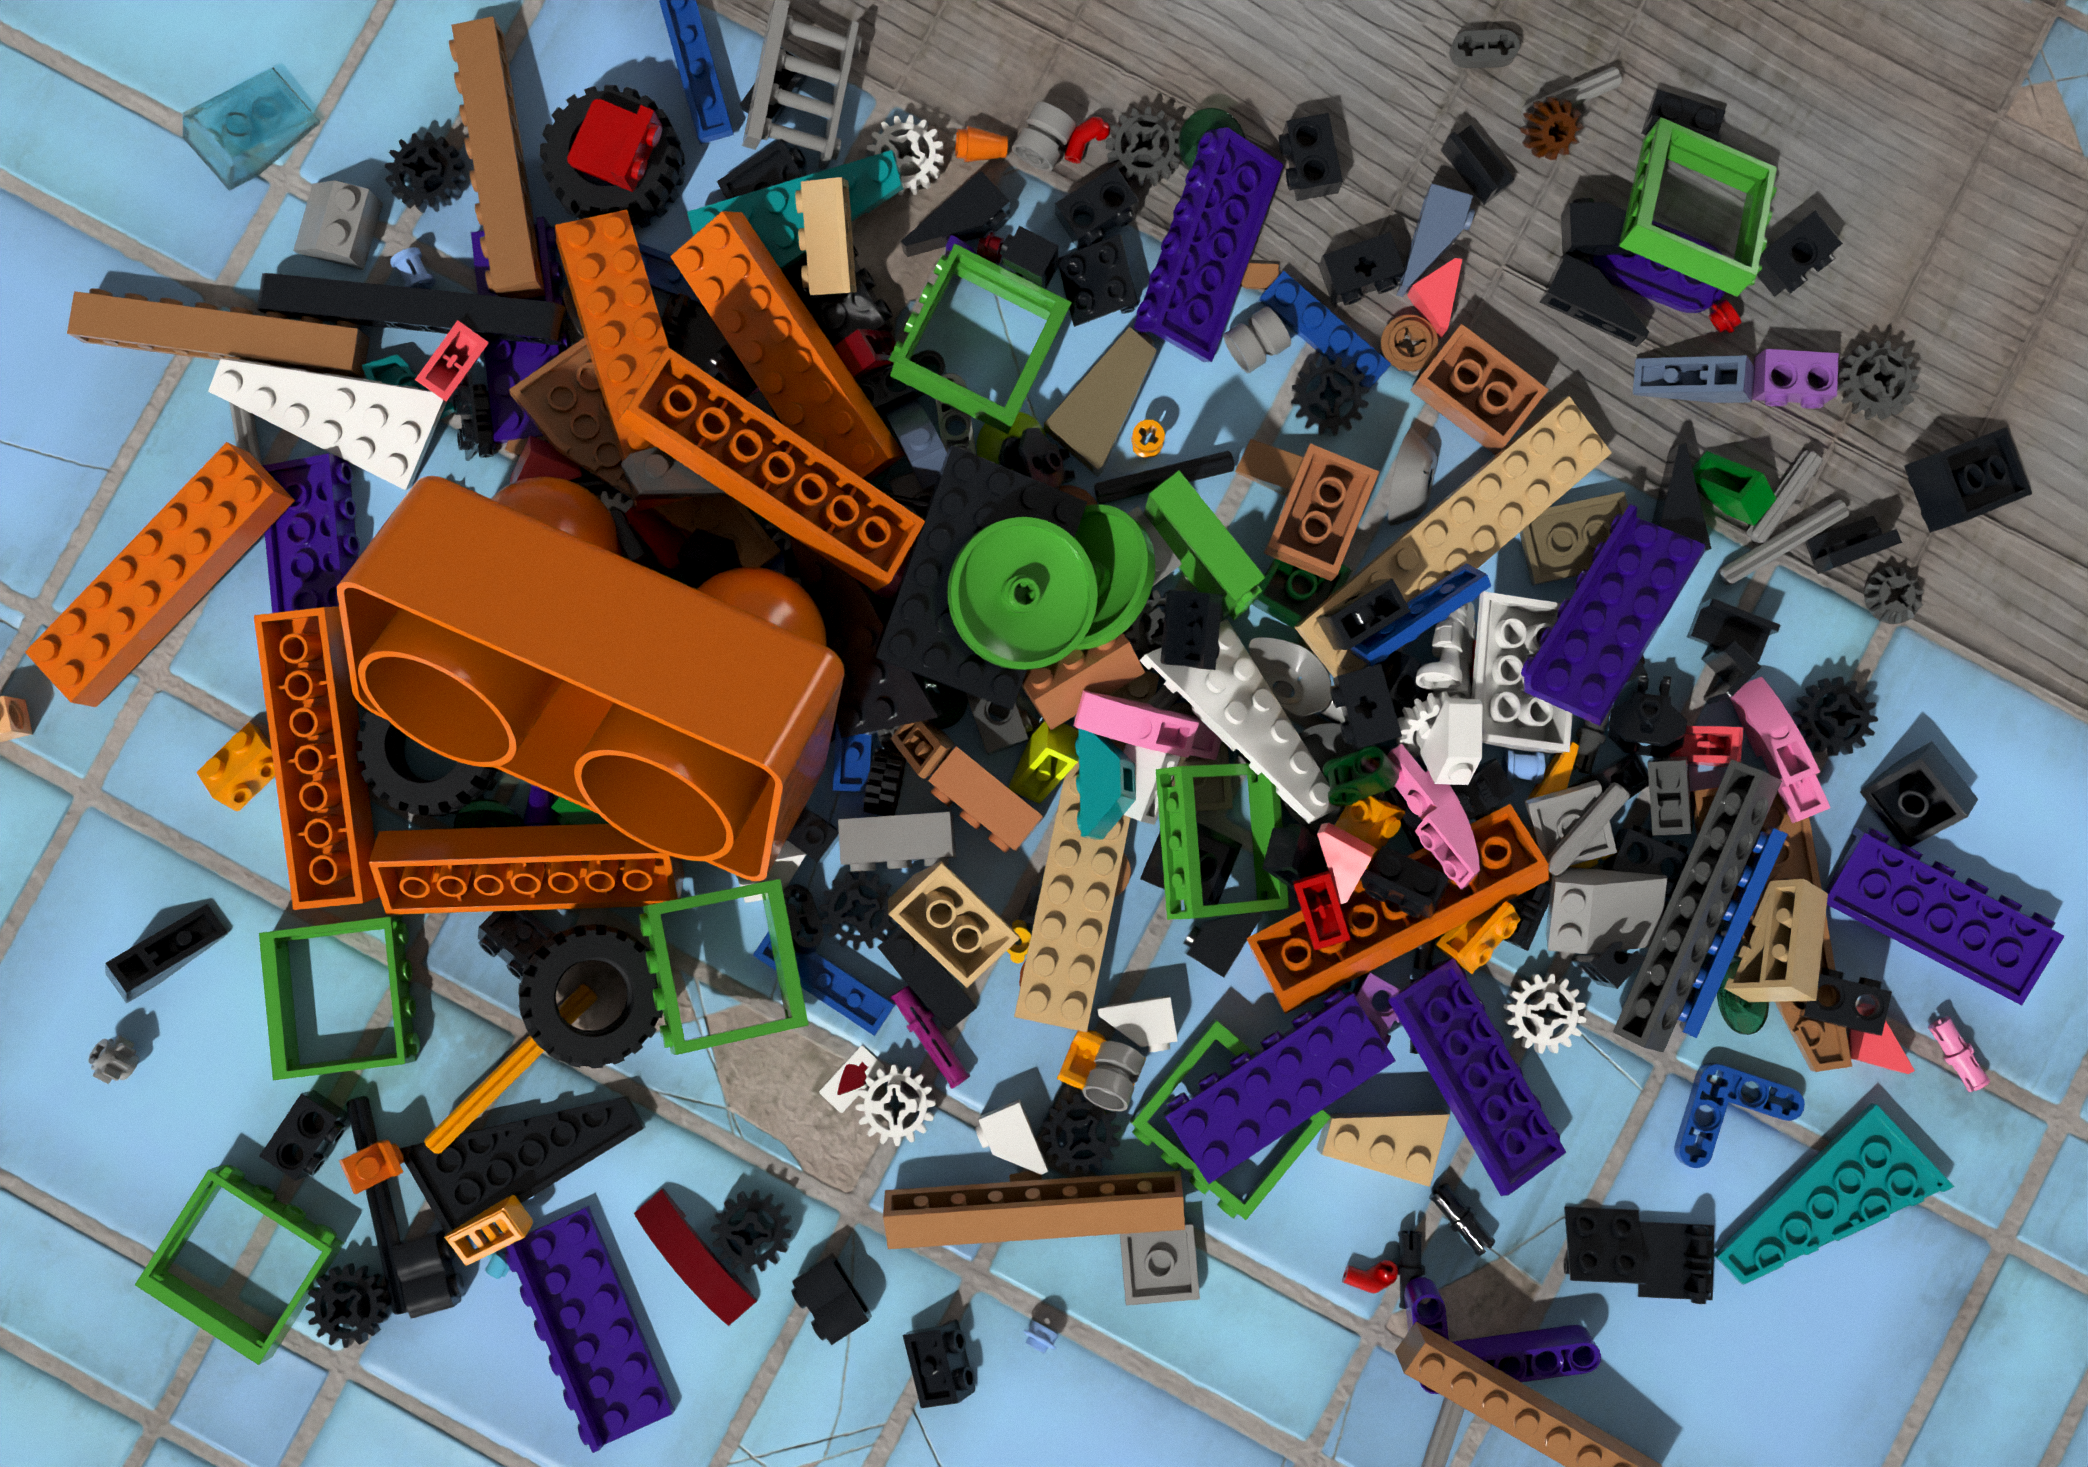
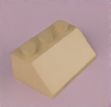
[795,177,857,295]
[888,861,1020,988]

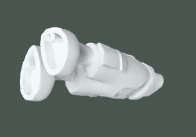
[1416,602,1477,699]

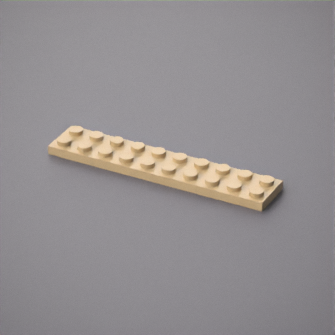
[1294,396,1612,678]
[1014,671,1160,1032]

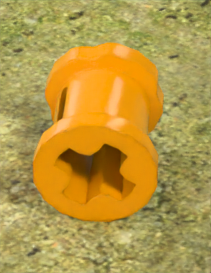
[1131,420,1165,459]

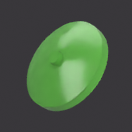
[1075,504,1156,650]
[948,517,1098,670]

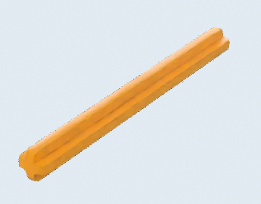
[424,984,597,1154]

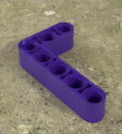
[1404,1277,1601,1394]

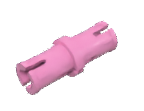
[1928,1016,1990,1092]

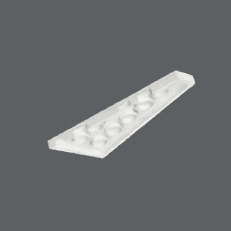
[208,357,446,490]
[1139,619,1339,824]

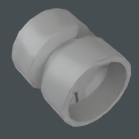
[1012,102,1076,172]
[1223,306,1291,373]
[1082,1041,1145,1111]

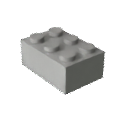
[838,812,956,872]

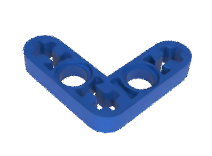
[1674,1063,1805,1168]

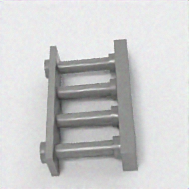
[742,0,862,169]

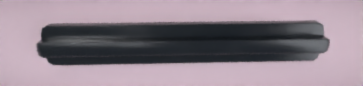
[1094,451,1235,504]

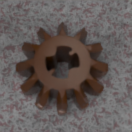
[1519,96,1584,160]

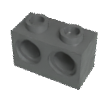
[1647,756,1693,836]

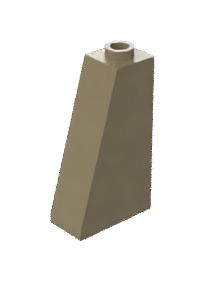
[1044,327,1157,477]

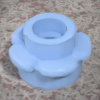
[1023,1321,1059,1354]

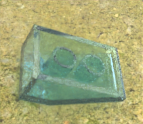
[182,67,320,191]

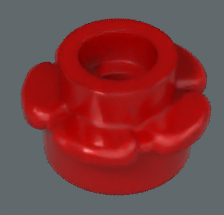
[1708,299,1742,333]

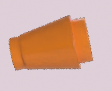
[955,126,1008,162]

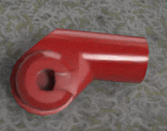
[1064,117,1110,164]
[1342,1260,1398,1294]

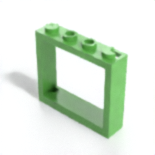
[1619,117,1777,297]
[889,244,1072,434]
[1144,471,1266,622]
[1156,763,1289,920]
[639,879,809,1055]
[259,916,420,1080]
[1130,1019,1331,1220]
[135,1165,345,1365]

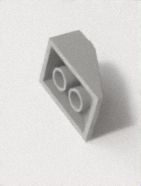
[1546,867,1667,954]

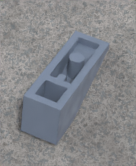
[1396,183,1475,297]
[1633,355,1755,403]
[884,397,947,489]

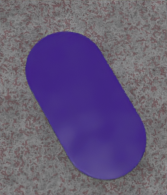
[1589,220,1725,313]

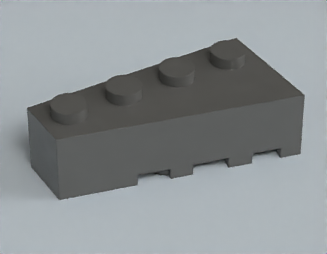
[621,415,772,500]

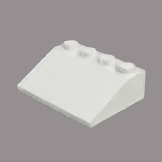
[1471,591,1572,753]

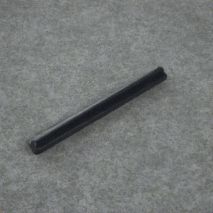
[346,1096,408,1315]

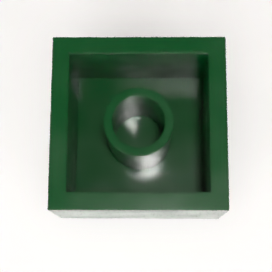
[1252,558,1353,630]

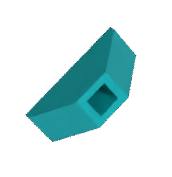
[1075,728,1136,840]

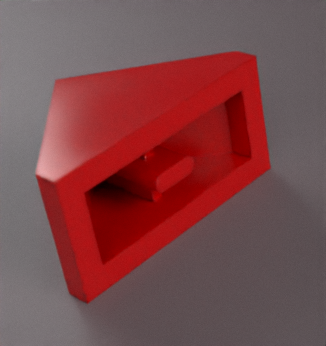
[1293,870,1351,950]

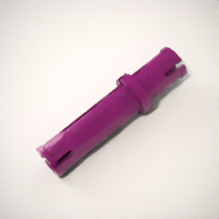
[890,985,971,1089]

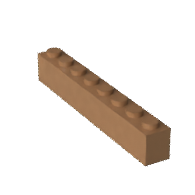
[449,16,545,299]
[67,288,370,379]
[883,1170,1185,1249]
[1395,1322,1662,1467]

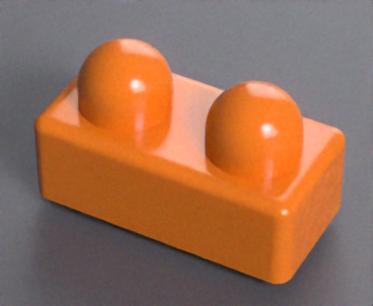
[337,476,844,881]

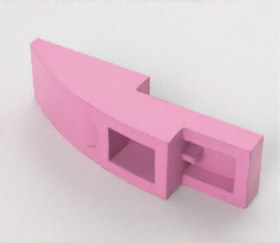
[1730,676,1831,823]
[1073,690,1222,760]
[1387,744,1480,889]

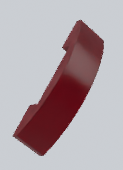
[634,1188,758,1326]

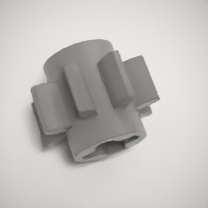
[88,1035,139,1084]

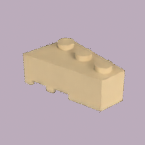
[1724,879,1828,1002]
[1316,1110,1450,1187]

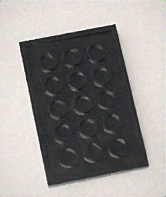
[873,446,1087,710]

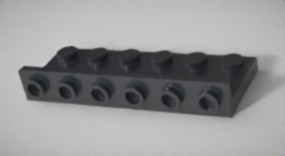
[717,139,894,347]

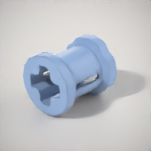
[390,247,436,289]
[1501,749,1545,784]

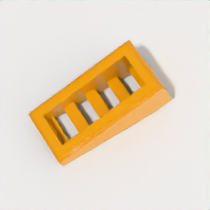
[1527,742,1579,800]
[445,1195,533,1266]

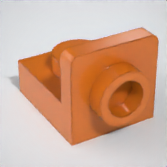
[339,1139,404,1194]

